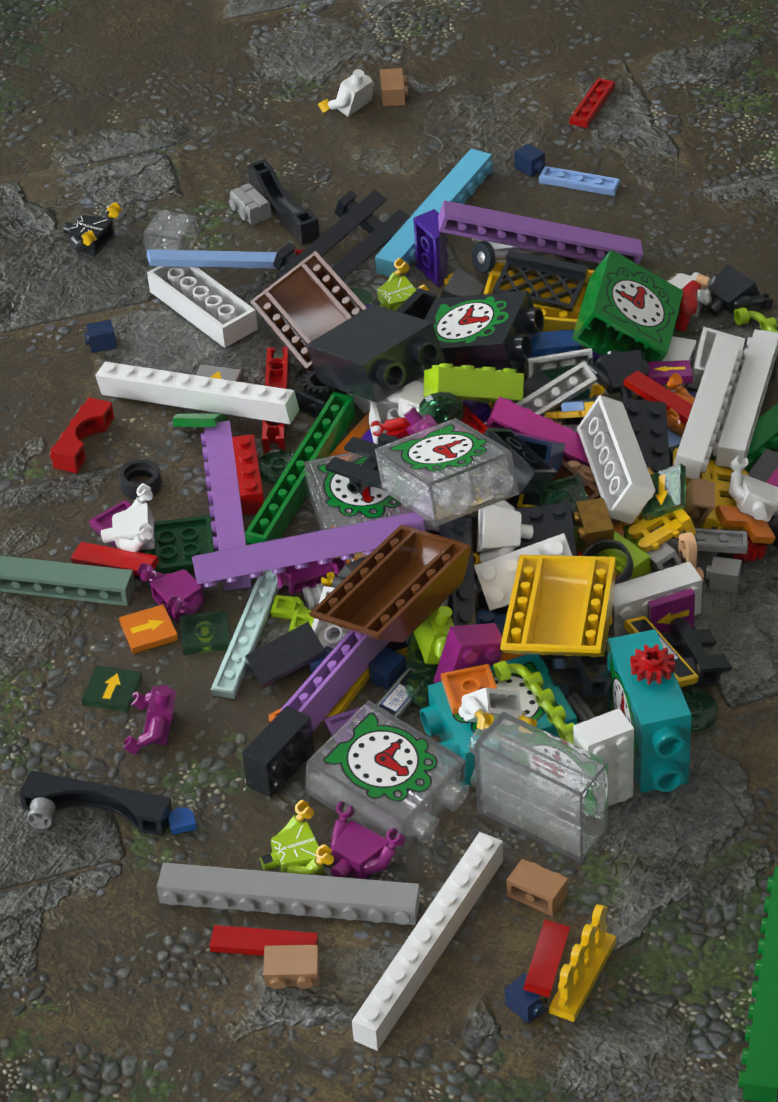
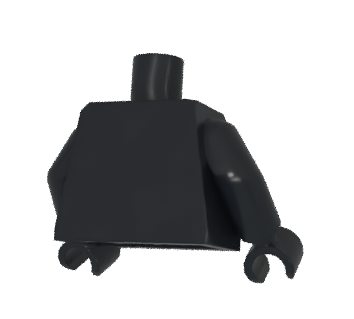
[707,264,774,315]
[580,350,650,400]

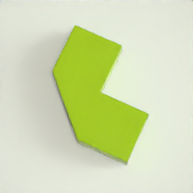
[271,595,314,631]

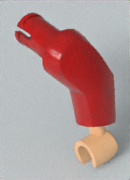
[674,274,710,331]

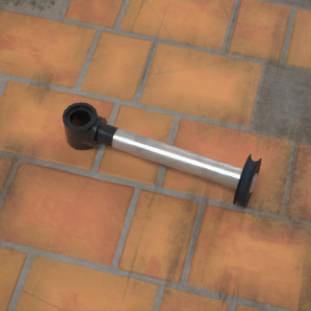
[472,241,573,273]

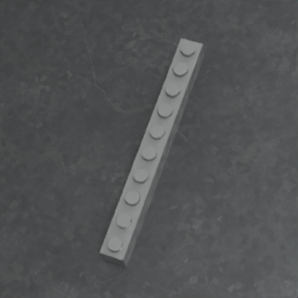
[157,863,420,925]

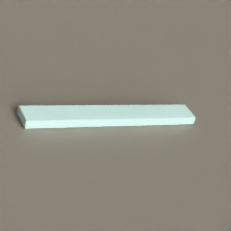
[211,570,279,699]

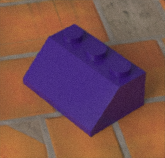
[413,209,449,287]

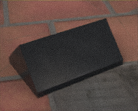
[245,622,327,688]

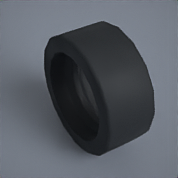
[118,459,162,499]

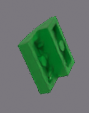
[172,413,228,427]

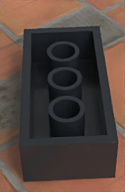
[620,398,671,488]

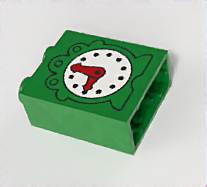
[572,250,683,362]

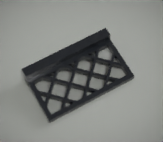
[492,250,589,312]

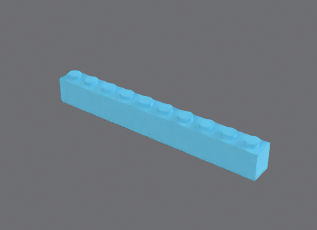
[375,149,494,277]

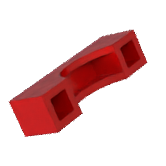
[50,397,115,473]
[232,434,264,516]

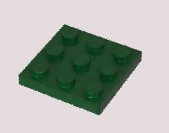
[145,515,214,574]

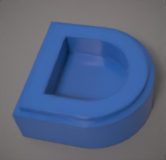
[169,808,197,835]

